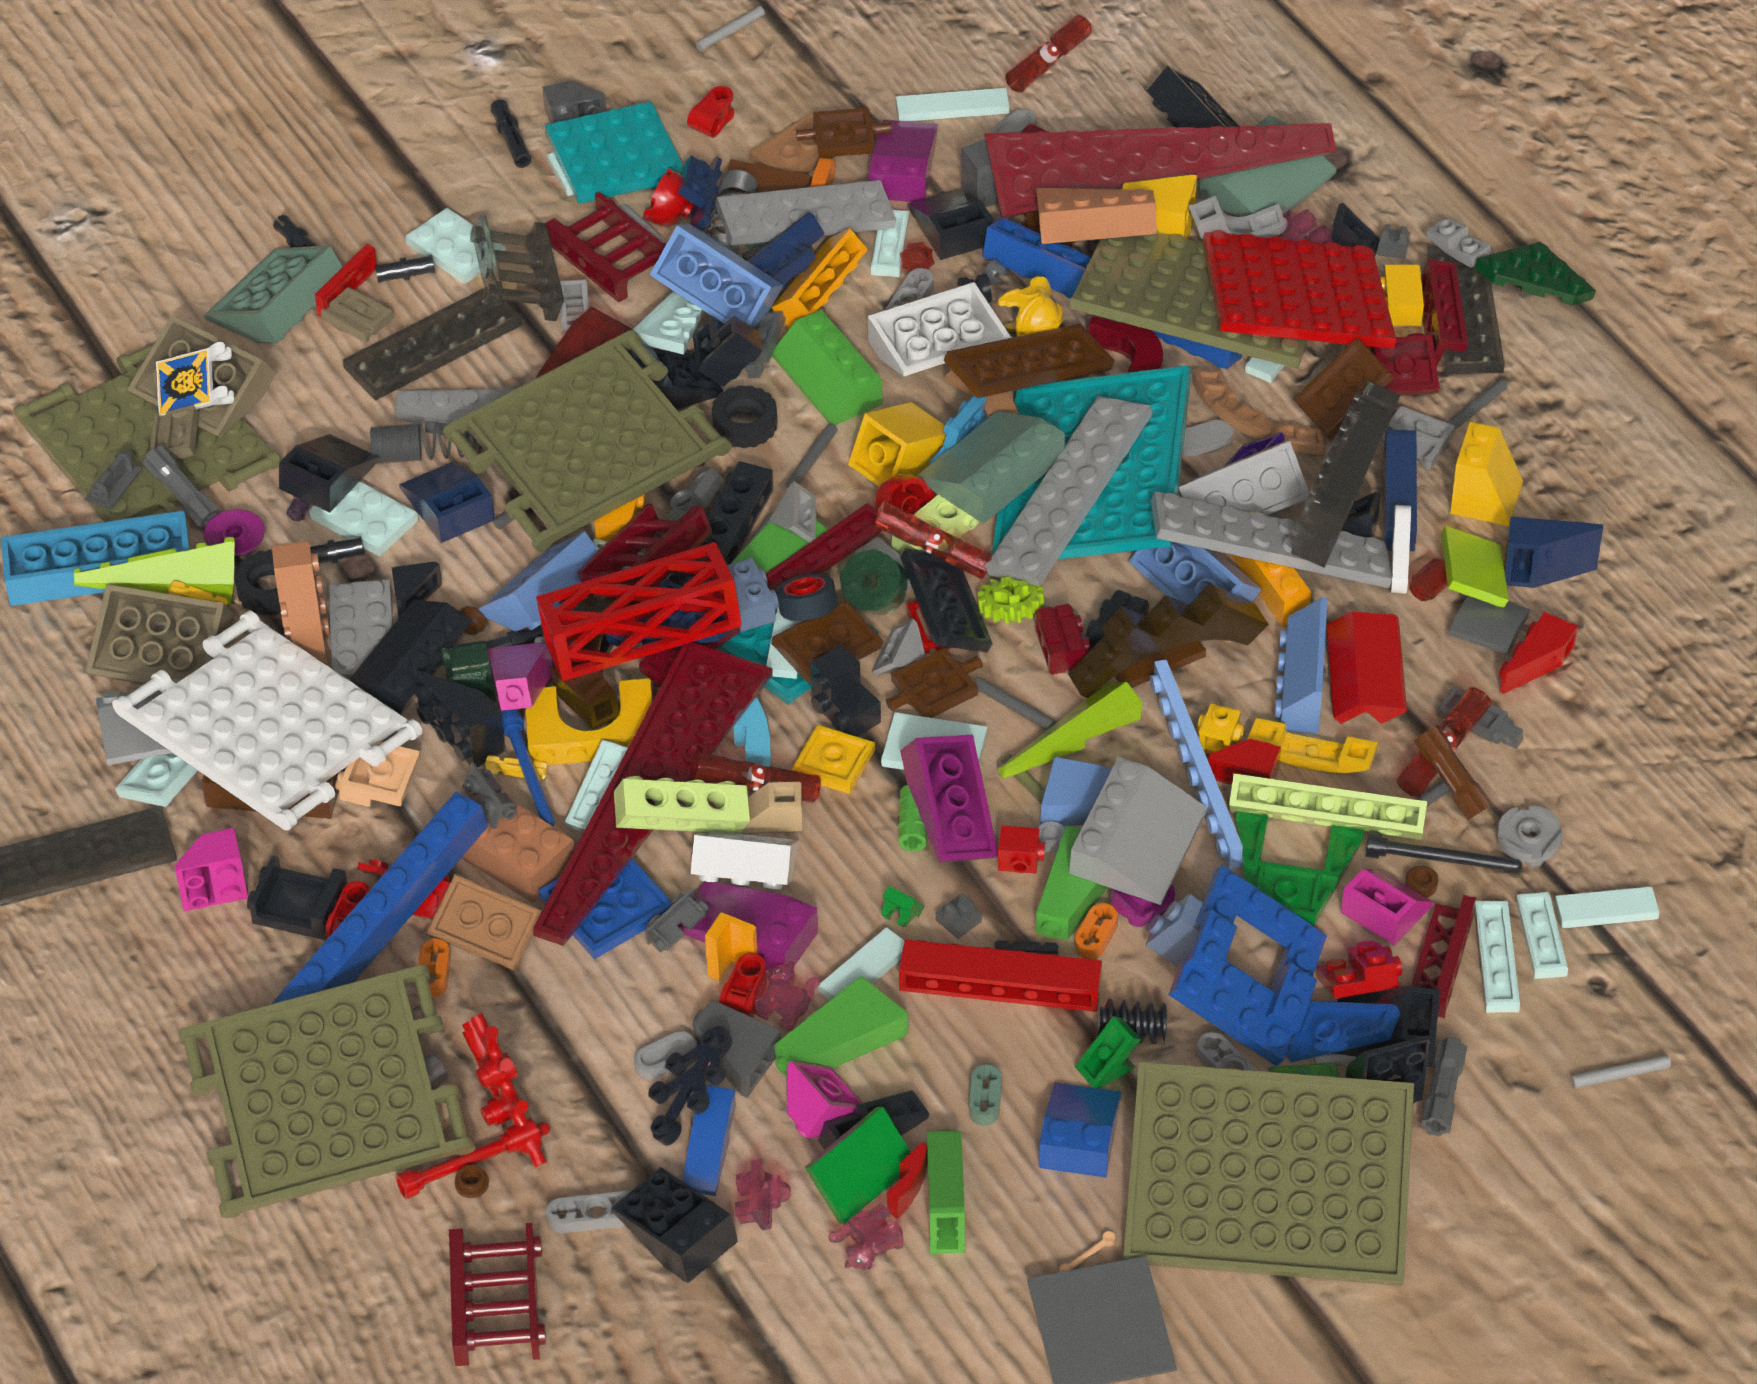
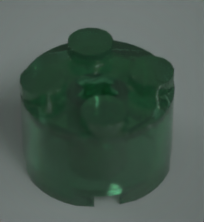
[840,549,908,615]
[442,640,496,702]

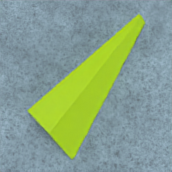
[73,537,235,605]
[998,681,1143,779]

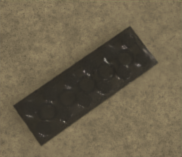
[1426,245,1505,375]
[342,286,522,401]
[0,806,177,907]

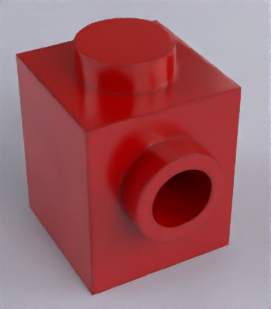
[998,825,1046,874]

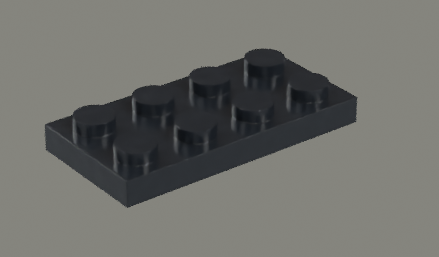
[900,549,993,653]

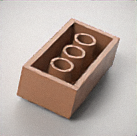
[461,790,574,904]

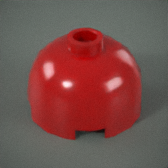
[642,168,695,227]
[873,473,934,532]

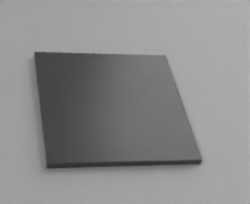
[1027,1256,1177,1384]

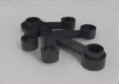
[648,1026,732,1146]

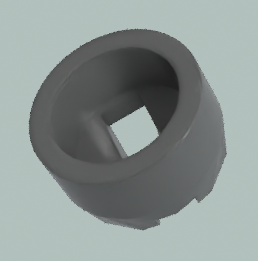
[983,259,1007,284]

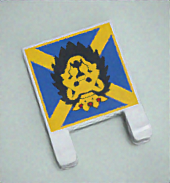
[156,342,234,417]

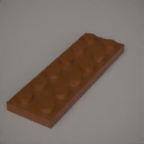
[943,324,1115,398]

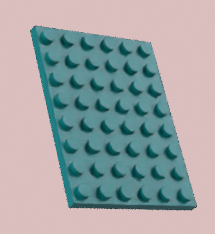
[991,365,1192,559]

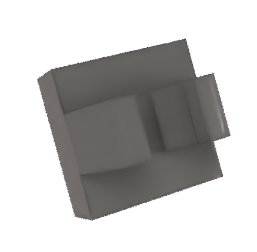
[1377,224,1411,259]
[936,893,982,939]

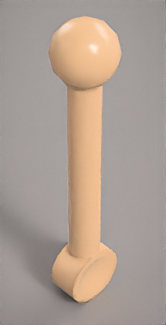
[1059,1231,1116,1272]

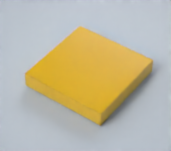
[792,724,875,794]

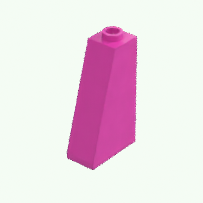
[487,642,553,711]

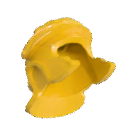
[998,276,1063,336]

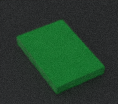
[804,1107,911,1224]

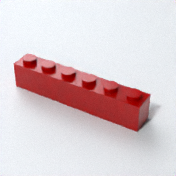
[899,939,1102,1012]

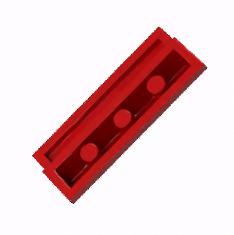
[1326,611,1407,724]

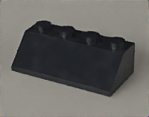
[1147,65,1240,128]
[349,600,472,715]

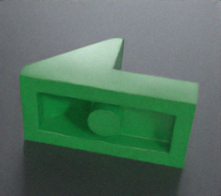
[1074,1016,1141,1089]

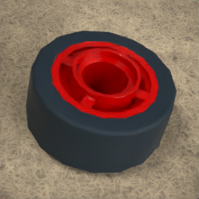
[776,574,838,621]

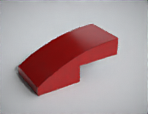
[887,1142,927,1219]

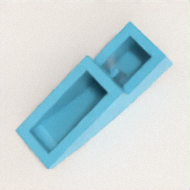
[733,697,771,771]

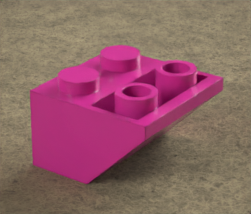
[174,828,248,911]
[1341,869,1433,946]

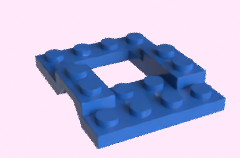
[1168,865,1327,1066]

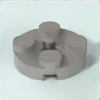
[1497,806,1563,867]

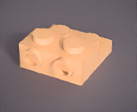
[335,742,420,807]

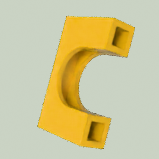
[526,678,652,766]

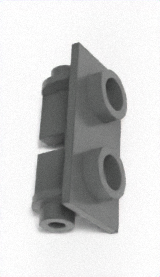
[85,450,142,509]
[462,762,517,829]
[645,888,709,952]

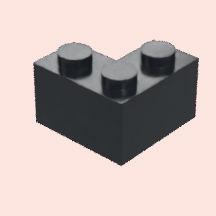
[693,315,763,387]
[810,644,881,737]

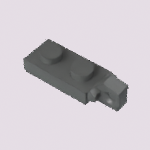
[745,311,786,379]
[1437,687,1524,749]

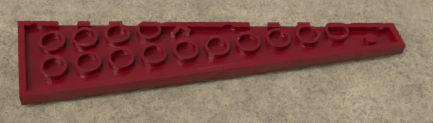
[984,123,1337,218]
[533,642,773,946]

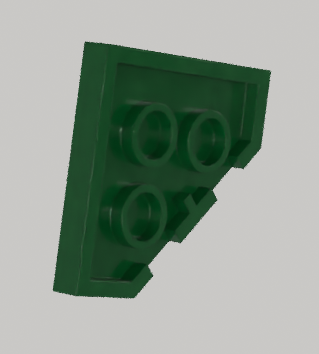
[1474,242,1596,305]

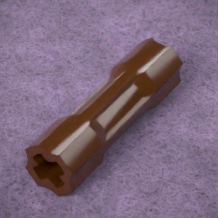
[1414,724,1492,820]

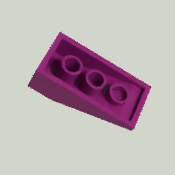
[869,120,938,202]
[900,735,998,862]
[678,881,818,978]

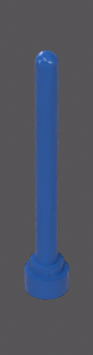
[501,709,555,826]

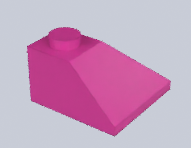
[787,1061,863,1138]

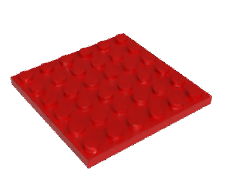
[1202,230,1396,349]

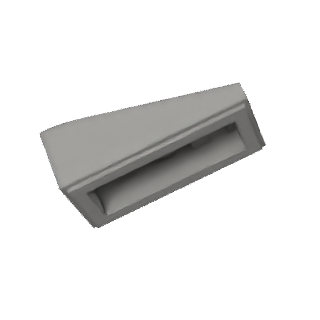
[558,279,591,333]

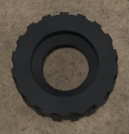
[712,385,778,448]
[235,549,281,615]

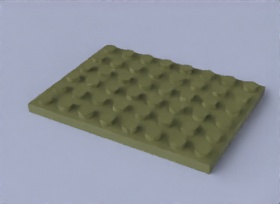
[1069,230,1309,369]
[1123,1062,1414,1286]

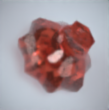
[899,242,935,273]

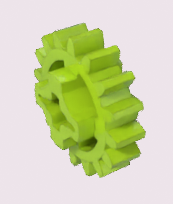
[977,576,1045,624]

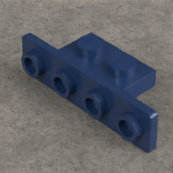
[677,155,722,231]
[747,212,825,289]

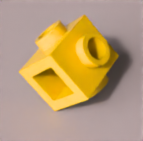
[1196,703,1245,754]

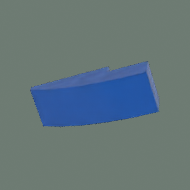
[683,1086,736,1196]

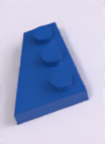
[1286,1001,1400,1063]

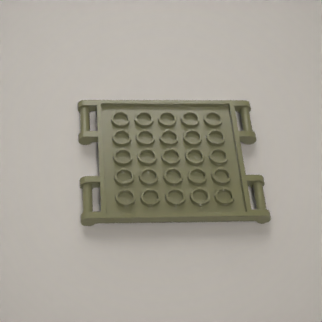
[443,330,732,552]
[13,343,281,522]
[178,965,475,1219]

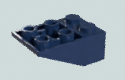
[399,462,494,543]
[1504,516,1603,588]

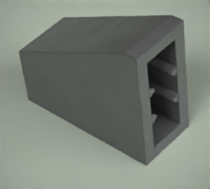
[692,999,781,1098]

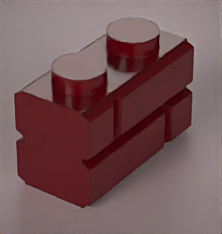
[1035,604,1090,675]

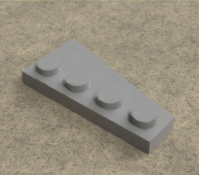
[395,389,515,425]

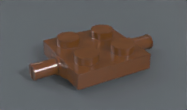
[796,107,892,158]
[886,648,983,718]

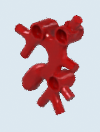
[462,1013,547,1168]

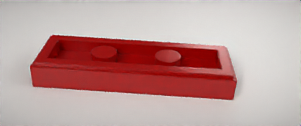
[314,244,377,317]

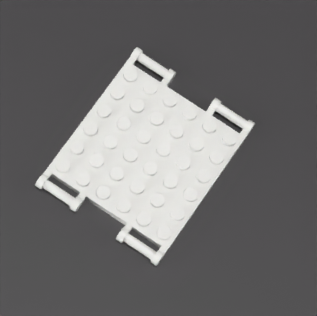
[112,610,422,830]

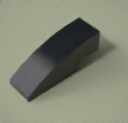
[818,1090,930,1150]

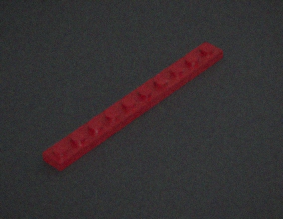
[639,503,888,687]

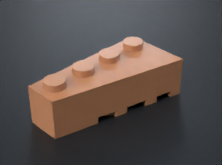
[1036,188,1157,244]
[272,541,330,665]

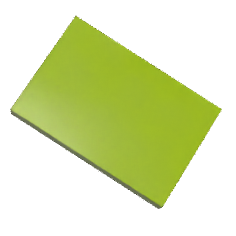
[1441,525,1509,608]

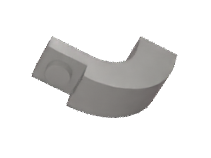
[1188,196,1290,238]

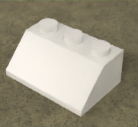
[691,832,800,889]

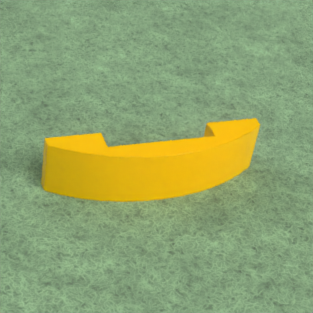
[1247,718,1378,773]

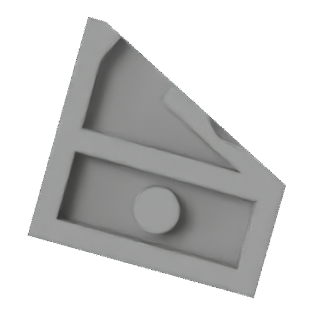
[1388,406,1455,470]

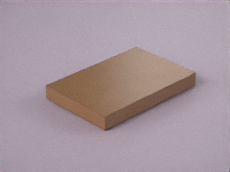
[749,113,833,174]
[426,874,542,972]

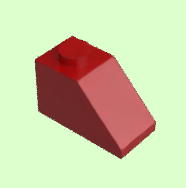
[1208,739,1281,785]

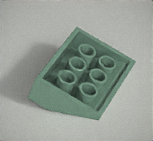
[1199,115,1336,217]
[203,246,342,344]
[917,411,1065,524]

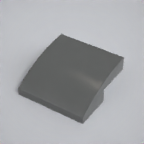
[1448,596,1530,654]

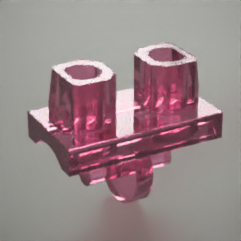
[1281,209,1333,244]
[734,1159,791,1230]

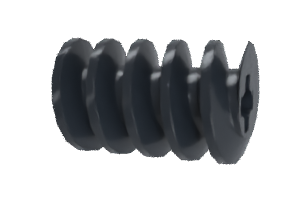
[1098,998,1168,1045]

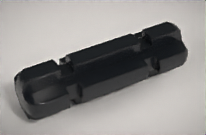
[994,940,1059,955]

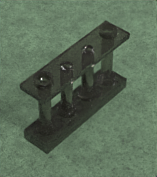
[470,214,564,321]

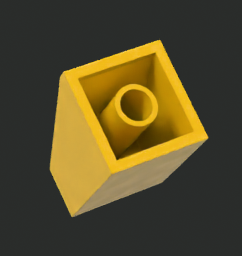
[1122,175,1197,239]
[848,402,946,486]
[1450,422,1523,526]

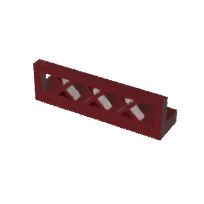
[1421,259,1468,366]
[1411,895,1476,1018]

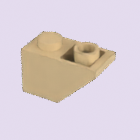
[741,782,802,833]

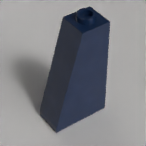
[1382,430,1417,551]

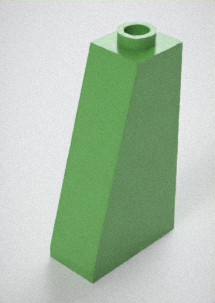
[731,520,828,574]
[1036,825,1109,940]
[775,976,908,1076]
[927,1130,965,1254]

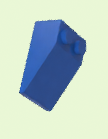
[1039,1082,1122,1178]

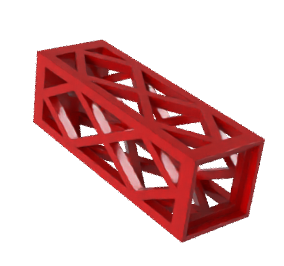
[536,542,742,682]

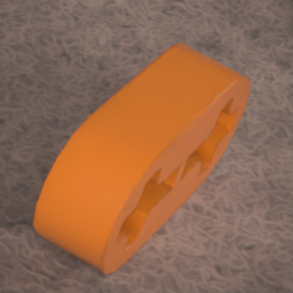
[810,157,836,187]
[1075,903,1118,959]
[418,938,451,998]

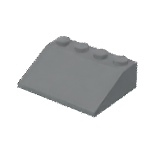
[96,679,182,766]
[1069,757,1207,905]

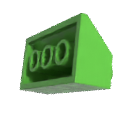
[772,310,882,425]

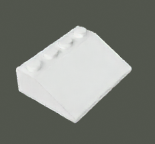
[868,282,1011,376]

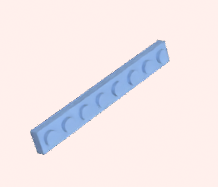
[1150,659,1243,870]

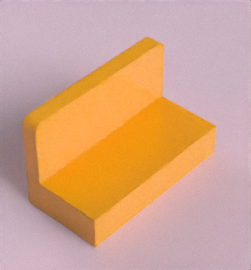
[705,912,758,981]

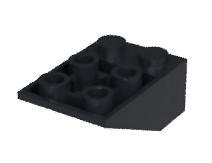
[907,188,993,260]
[626,347,724,409]
[279,434,380,513]
[414,671,505,768]
[1331,986,1440,1067]
[1345,1035,1430,1104]
[611,1167,738,1283]

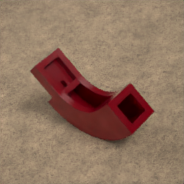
[1089,316,1163,373]

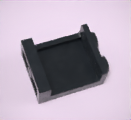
[247,856,348,940]

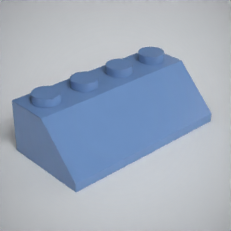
[650,224,783,328]
[478,531,598,632]
[1129,542,1262,604]
[1275,598,1327,734]

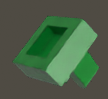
[881,885,925,928]

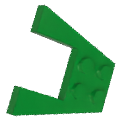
[1235,811,1364,926]

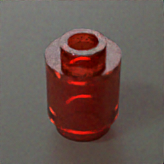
[1409,558,1448,602]

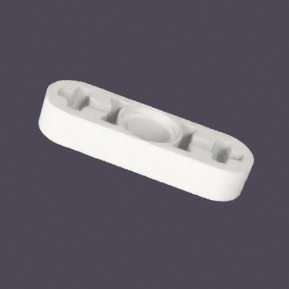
[1391,505,1411,594]

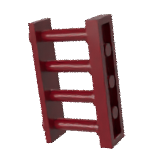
[546,192,666,302]
[577,504,713,601]
[449,1223,546,1366]

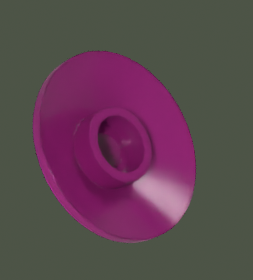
[204,510,265,556]

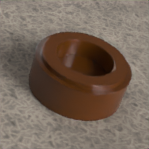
[1405,866,1438,898]

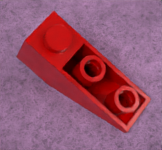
[1498,612,1578,694]

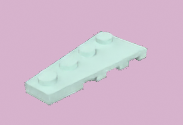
[633,291,704,355]

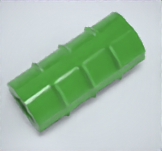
[898,785,927,851]

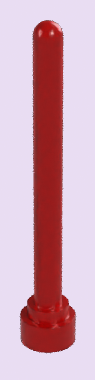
[395,1122,551,1200]

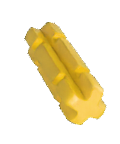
[168,580,228,606]
[485,755,548,780]

